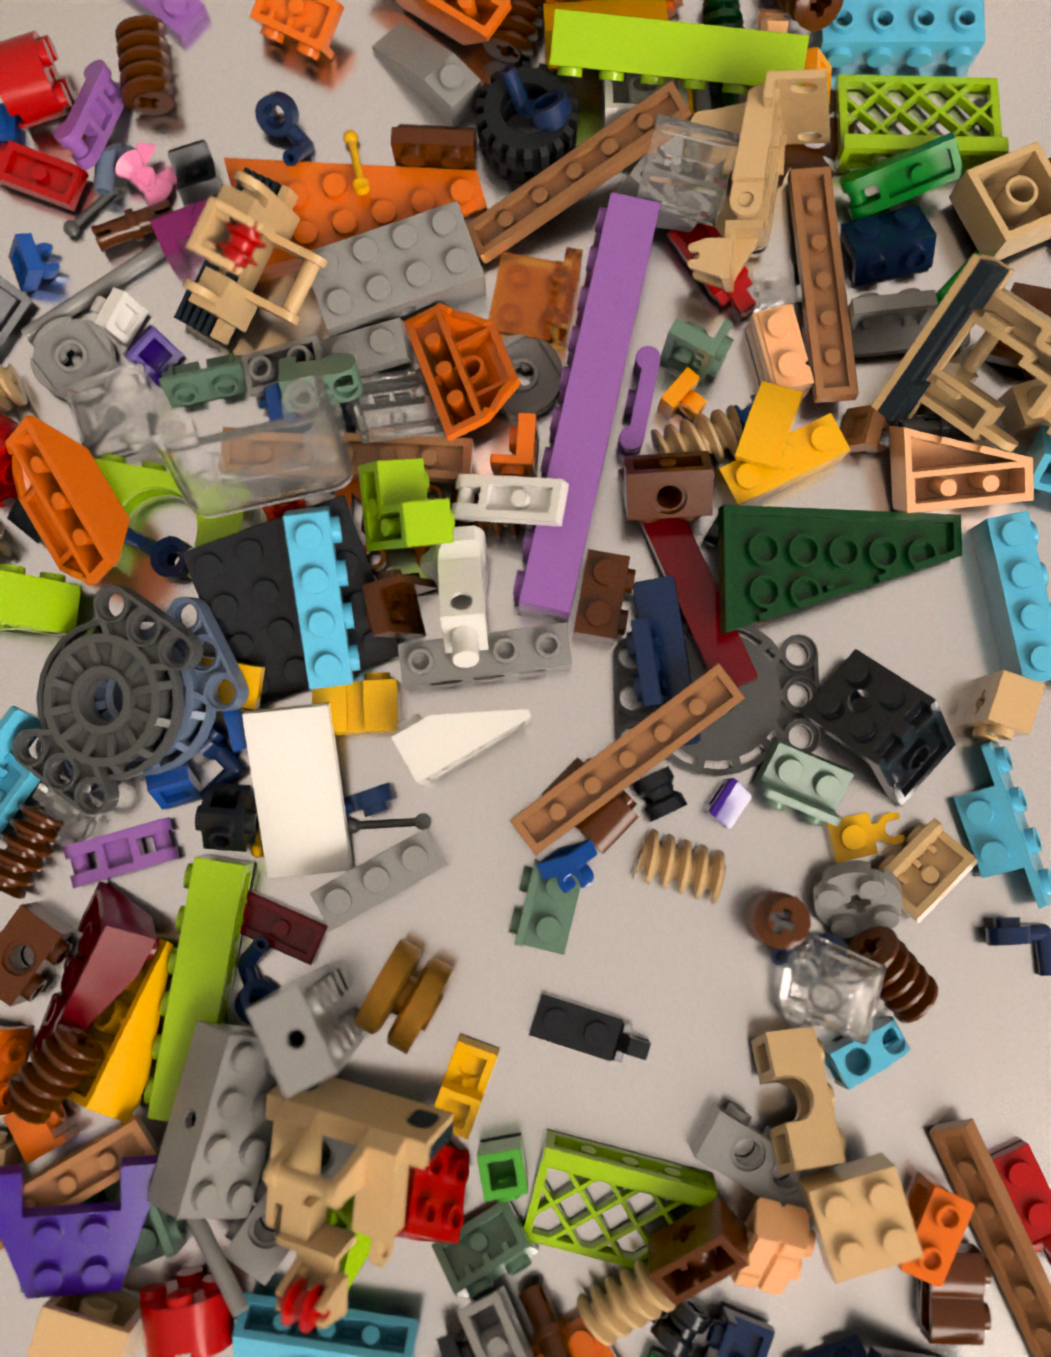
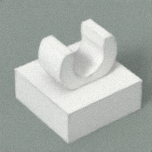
[89,287,148,347]

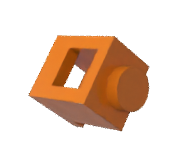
[3,1104,80,1164]

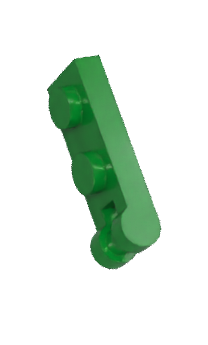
[839,132,965,220]

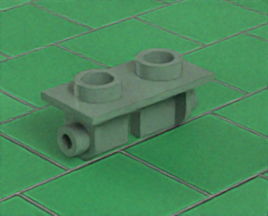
[159,352,247,408]

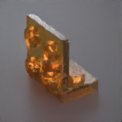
[488,247,583,346]

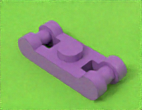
[54,60,125,170]
[617,346,660,459]
[63,817,180,888]

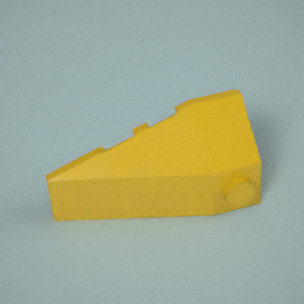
[67,938,174,1122]

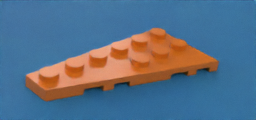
[223,157,488,275]

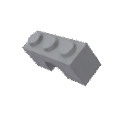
[310,828,448,931]

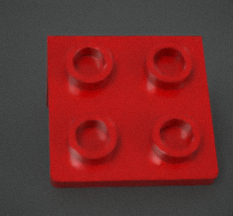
[395,1145,469,1244]

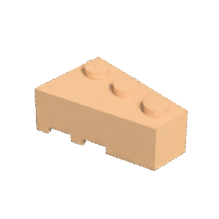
[889,426,1034,513]

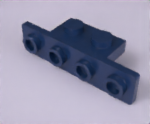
[626,576,701,746]

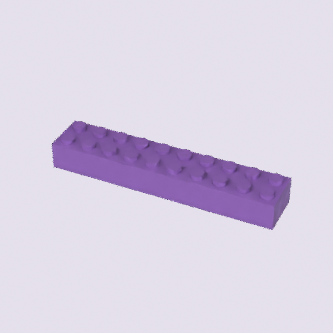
[512,192,661,625]

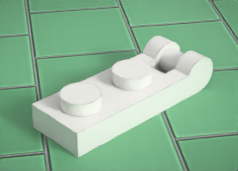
[451,474,569,527]

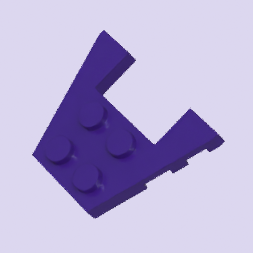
[0,1155,159,1299]

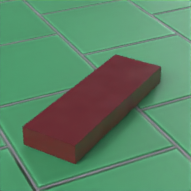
[240,889,329,965]

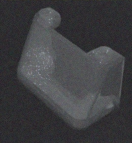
[146,374,353,518]

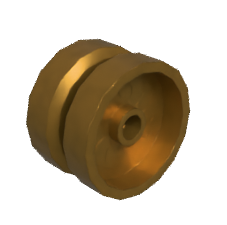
[353,938,454,1055]

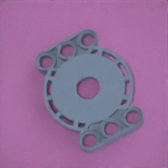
[36,596,249,792]

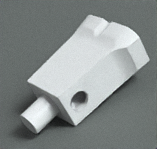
[420,525,489,668]

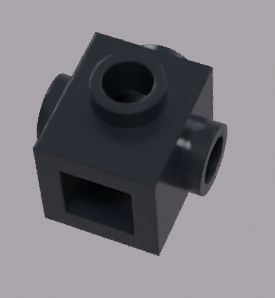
[195,782,259,852]

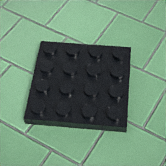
[181,494,400,710]

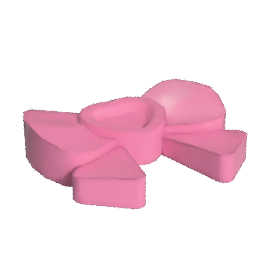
[114,142,177,206]

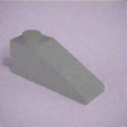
[372,21,482,127]

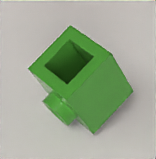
[477,1136,528,1202]

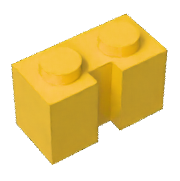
[312,672,402,735]

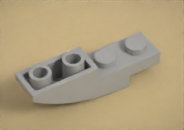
[241,317,412,397]

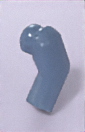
[93,143,136,196]

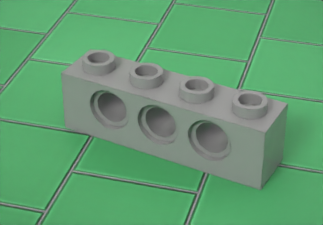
[397,623,572,691]
[690,1102,825,1229]
[223,1135,358,1286]
[457,1286,535,1357]

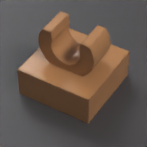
[841,405,890,453]

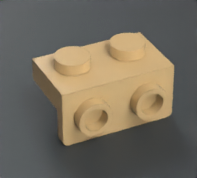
[877,818,977,924]

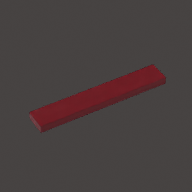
[618,468,758,688]

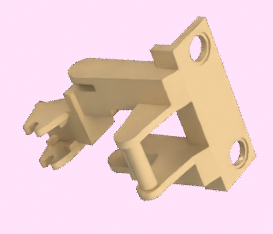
[687,69,831,292]

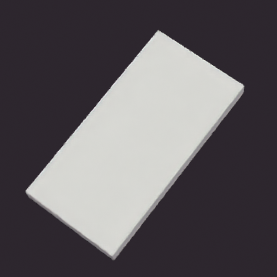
[242,702,353,879]

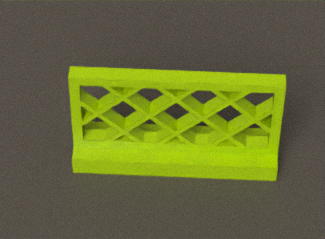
[835,74,1009,173]
[523,1130,717,1269]

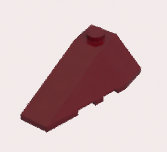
[34,881,159,1051]

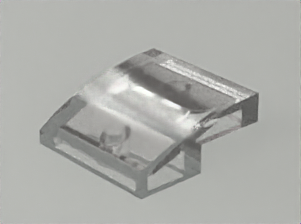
[636,113,740,227]
[348,368,445,444]

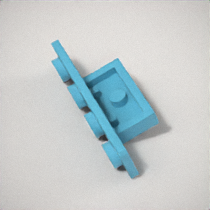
[0,706,41,833]
[953,741,1051,909]

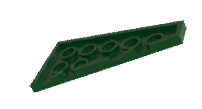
[718,505,962,635]

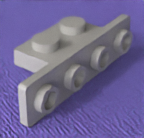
[802,288,971,362]

